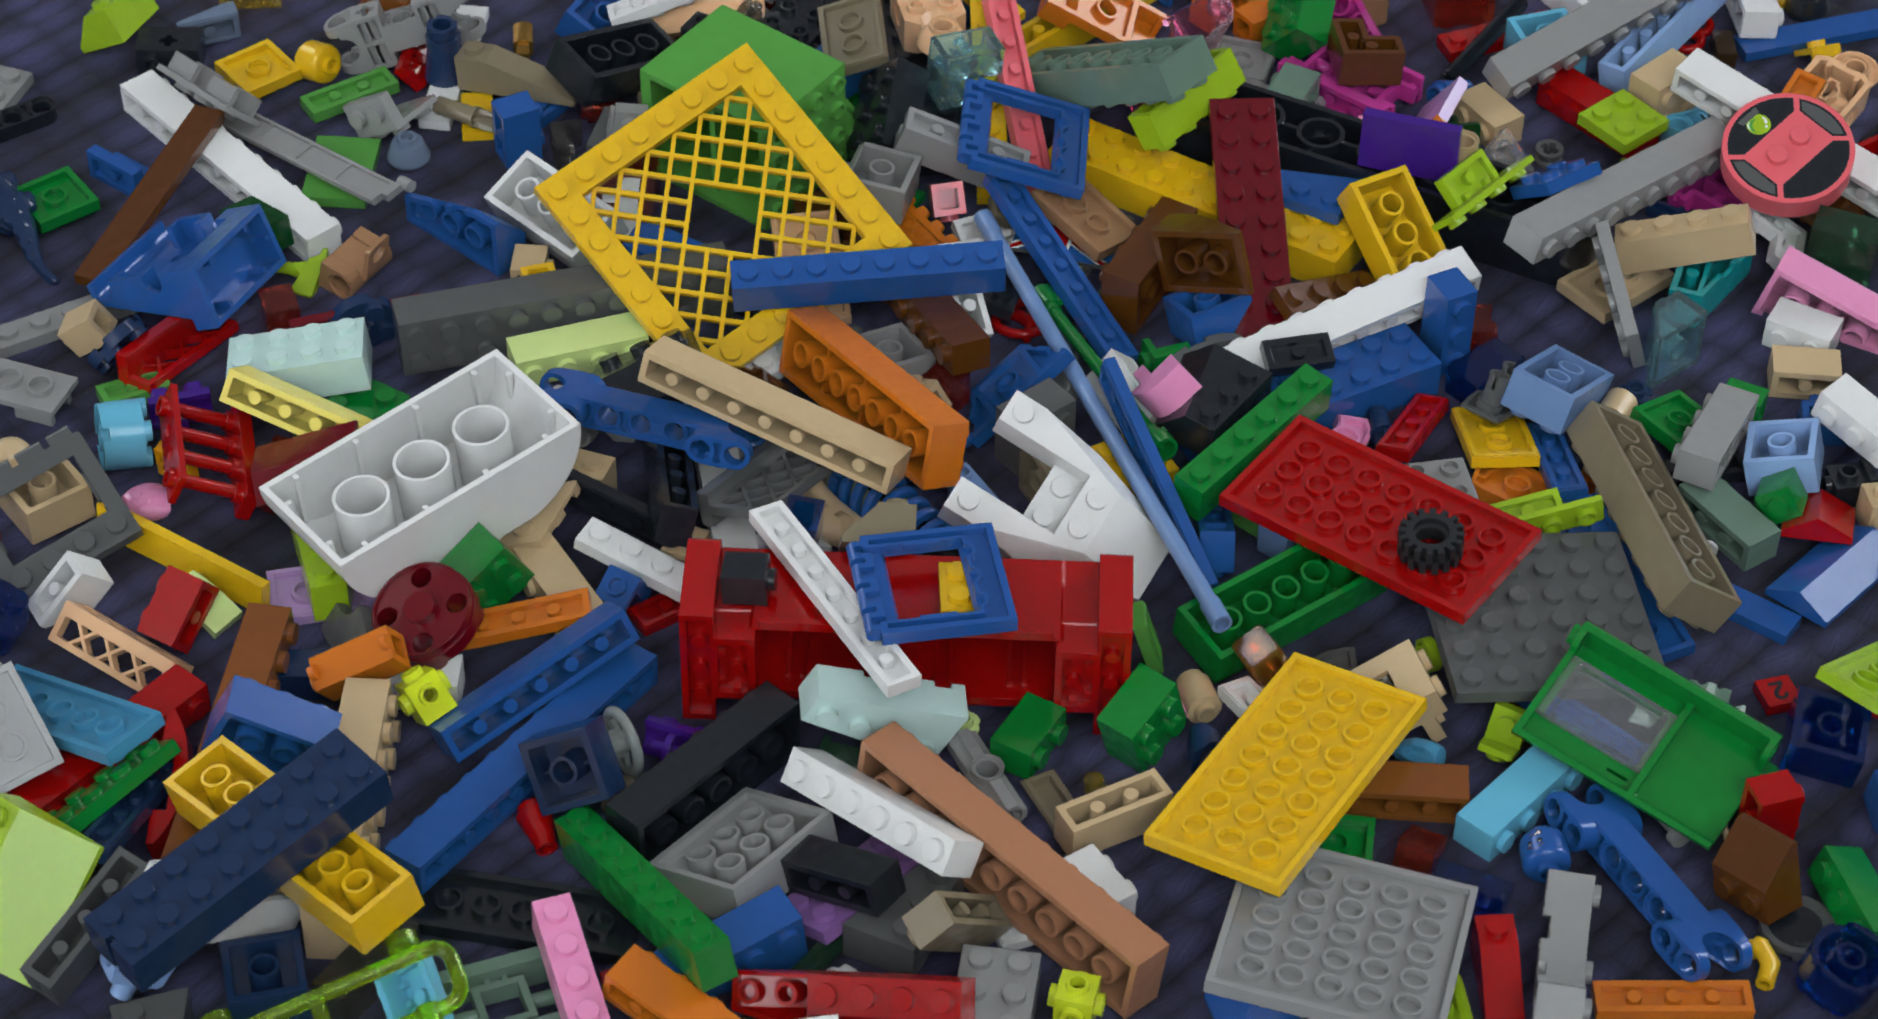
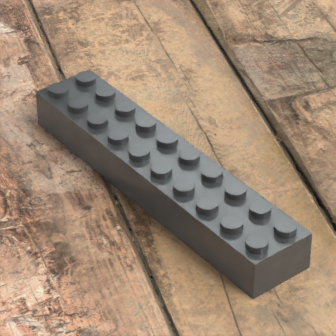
[391,241,734,376]

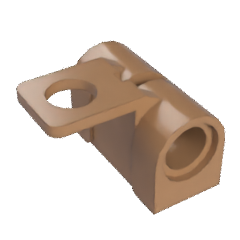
[319,226,393,299]

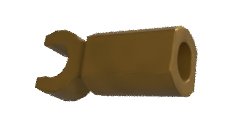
[513,21,533,60]

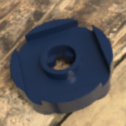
[328,293,395,347]
[86,315,149,376]

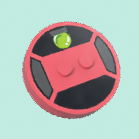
[1720,93,1855,217]

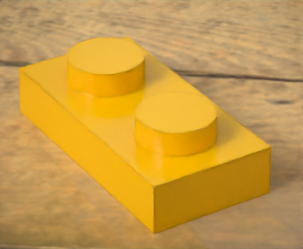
[938,561,974,613]

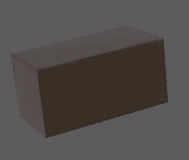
[1709,30,1737,69]

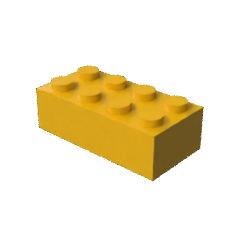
[1336,164,1446,282]

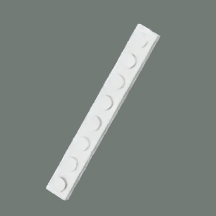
[749,500,922,698]

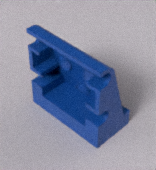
[87,203,287,331]

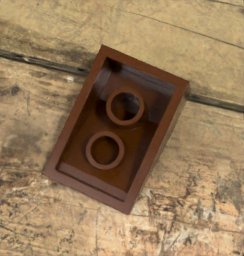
[1151,213,1254,295]

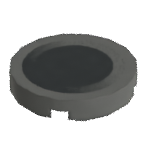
[1757,895,1837,962]

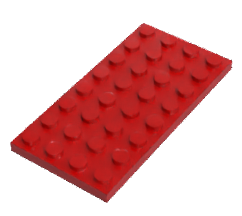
[1219,414,1542,625]

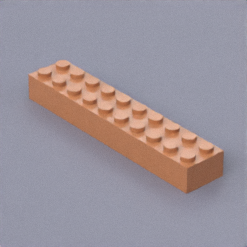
[857,721,1170,1019]

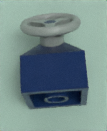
[518,706,644,817]

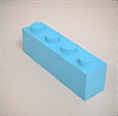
[1453,746,1583,862]

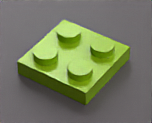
[1577,89,1670,155]

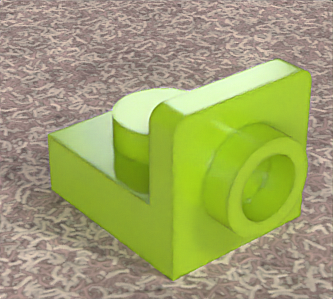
[1477,702,1525,763]

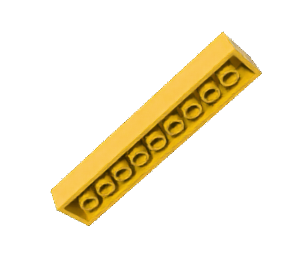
[1048,118,1363,281]

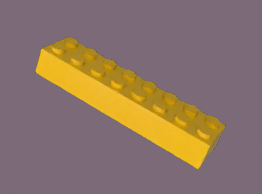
[163,735,425,955]

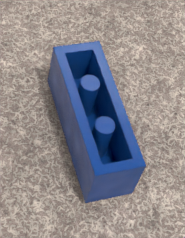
[1420,267,1478,376]

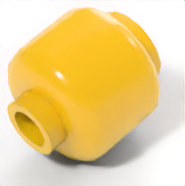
[294,40,342,84]

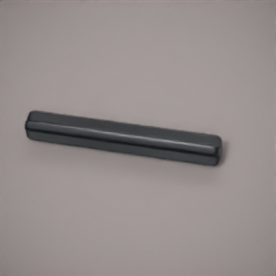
[1443,0,1528,80]

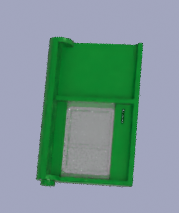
[1511,621,1784,851]

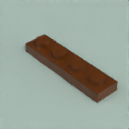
[1268,269,1375,321]

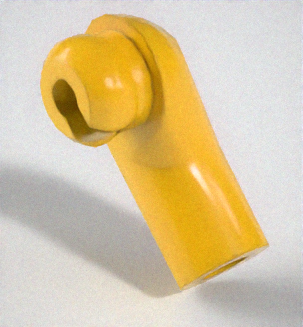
[1748,936,1781,991]

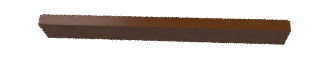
[74,105,226,286]

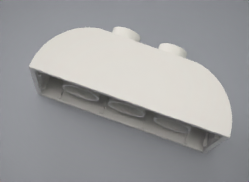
[258,349,581,598]

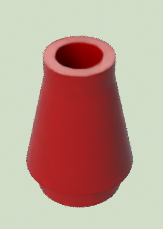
[516,798,558,856]

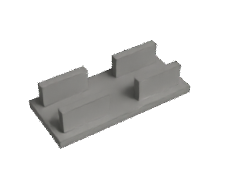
[156,51,262,127]
[0,357,79,427]

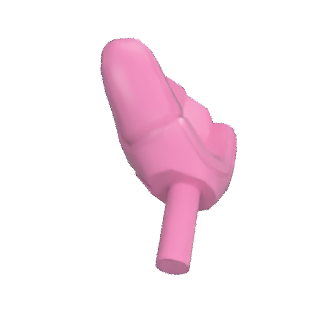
[121,483,171,521]

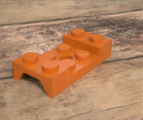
[1037,0,1167,43]

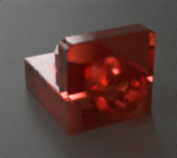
[1392,825,1448,875]

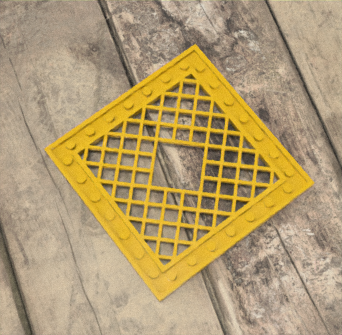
[534,42,913,367]

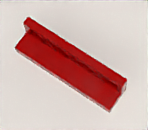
[115,316,239,394]

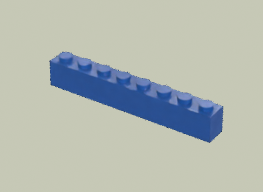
[730,240,1006,312]

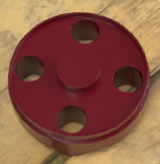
[372,562,484,671]

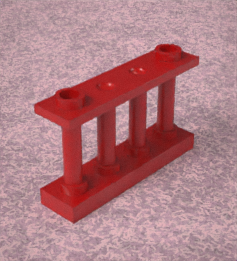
[155,383,257,521]

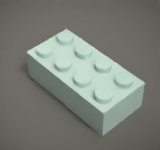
[226,317,373,397]

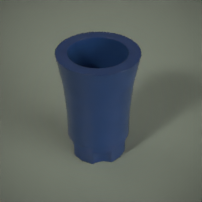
[425,15,462,88]

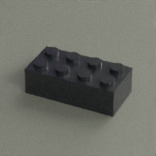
[545,17,675,108]

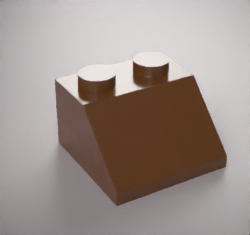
[1712,812,1803,926]

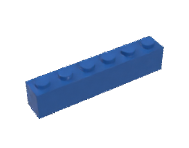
[427,601,640,763]

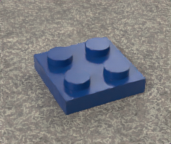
[1509,158,1602,200]

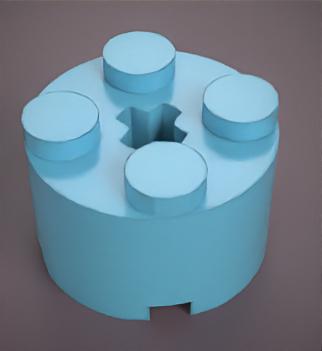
[94,397,153,471]

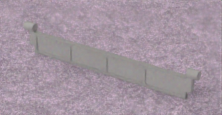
[222,113,417,206]

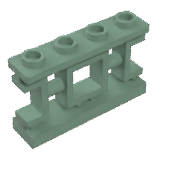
[438,946,561,1019]

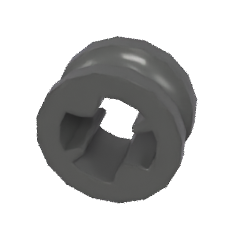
[1534,139,1564,170]

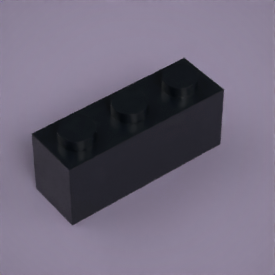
[781,834,907,917]

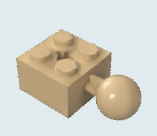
[0,436,96,545]

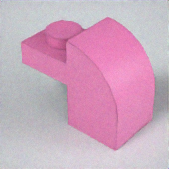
[1131,354,1203,418]

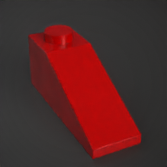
[1470,914,1525,1019]

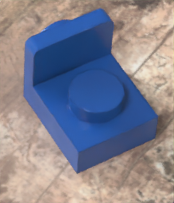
[596,564,652,611]

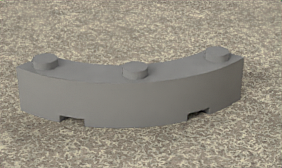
[1532,869,1602,1019]

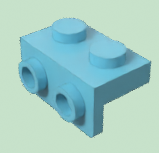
[372,952,454,1019]

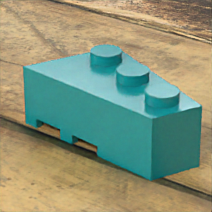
[1664,255,1753,327]

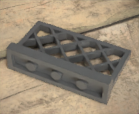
[696,440,833,526]

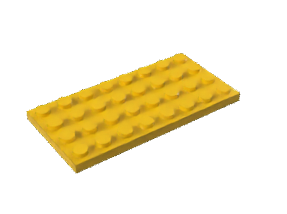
[1143,652,1427,897]

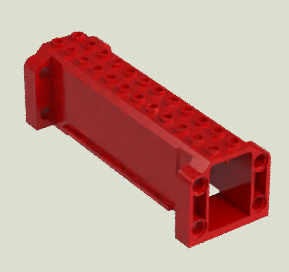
[678,538,1134,735]

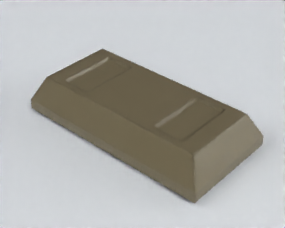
[1020,769,1074,833]

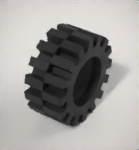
[1397,508,1465,575]

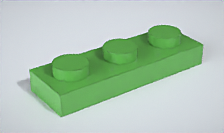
[299,66,400,123]

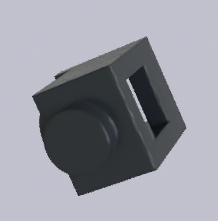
[1820,457,1878,507]

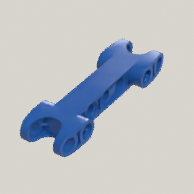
[540,367,766,470]
[1544,784,1753,982]

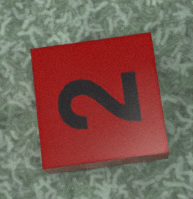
[1752,674,1803,716]

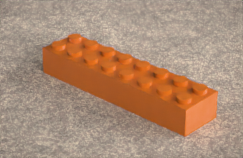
[779,306,970,491]

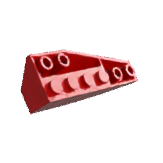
[731,969,976,1019]

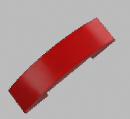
[145,709,194,860]

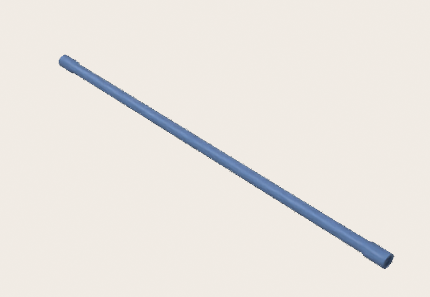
[974,209,1233,633]

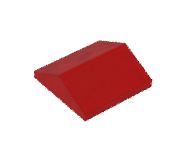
[1780,489,1856,545]

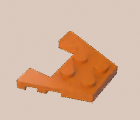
[1471,467,1596,504]

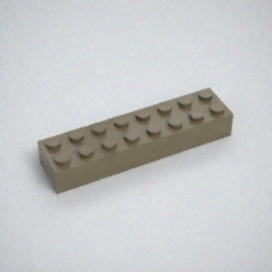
[1566,400,1742,633]

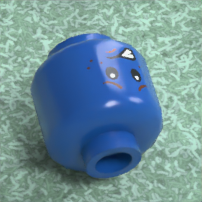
[1519,825,1572,883]

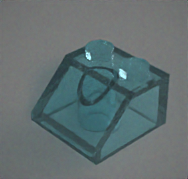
[1645,290,1708,389]

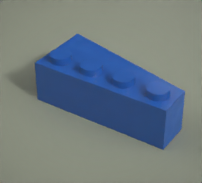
[653,885,809,997]

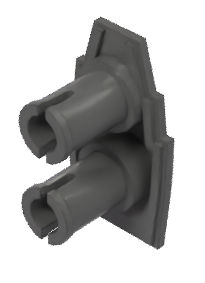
[1461,361,1520,425]

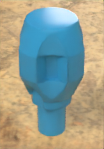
[1392,737,1446,764]

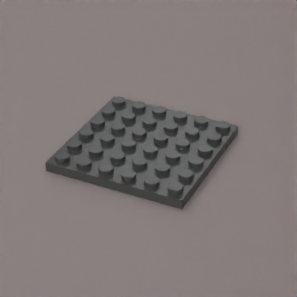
[1426,532,1665,703]

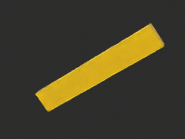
[96,502,270,608]

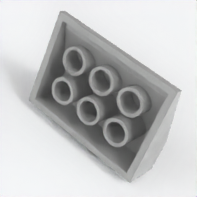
[650,787,838,920]

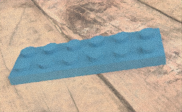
[14,664,165,767]

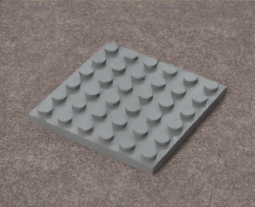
[1203,848,1479,1019]

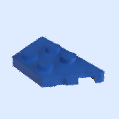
[969,344,1076,449]

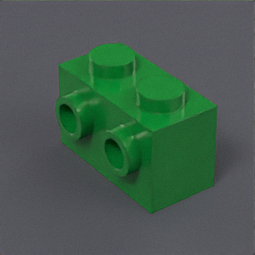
[990,692,1069,779]

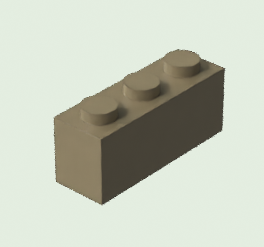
[901,890,1013,953]

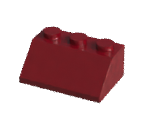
[251,420,359,515]

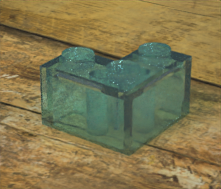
[927,26,1005,111]

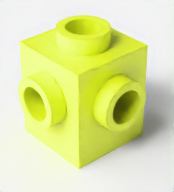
[394,665,458,726]
[1047,969,1107,1019]

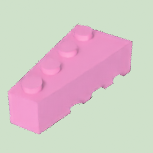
[1751,246,1878,355]

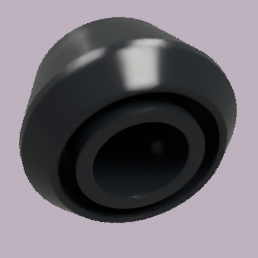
[1785,0,1828,23]

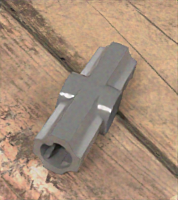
[947,728,1027,822]

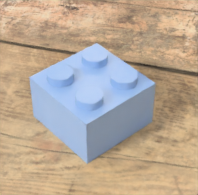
[1743,417,1824,496]

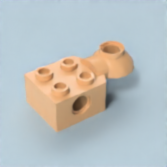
[890,0,969,58]
[1804,51,1878,127]

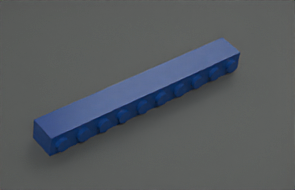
[384,643,658,896]

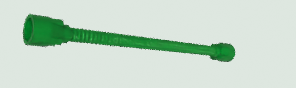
[1034,284,1178,462]

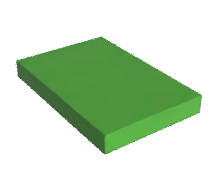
[302,135,382,209]

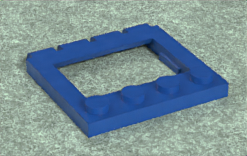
[957,77,1090,200]
[846,522,1018,646]

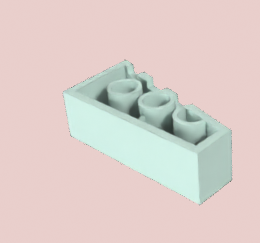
[798,664,969,755]

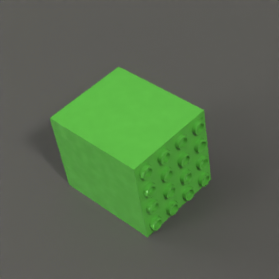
[640,4,847,231]

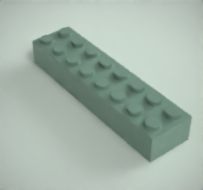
[1028,34,1217,109]

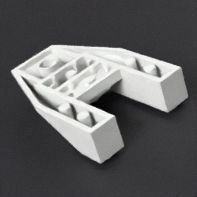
[937,390,1169,602]

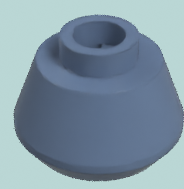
[387,130,431,172]

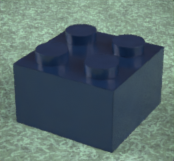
[219,929,312,1019]

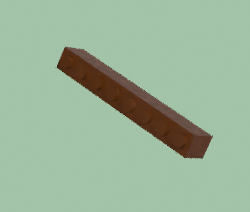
[840,229,990,376]

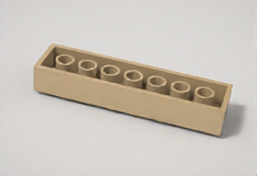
[299,677,401,960]

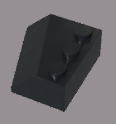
[593,328,701,434]
[1155,344,1273,454]

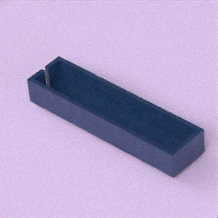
[83,728,394,993]

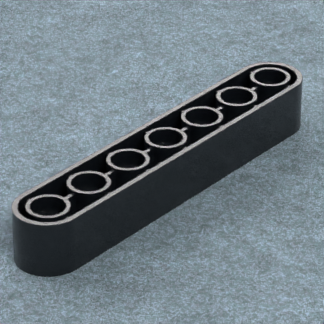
[1169,82,1598,286]

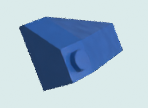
[404,193,526,277]

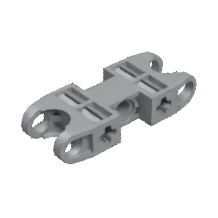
[323,0,487,74]

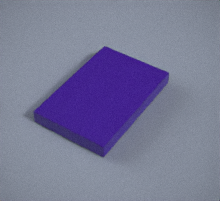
[1358,107,1463,181]

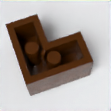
[1327,18,1406,87]

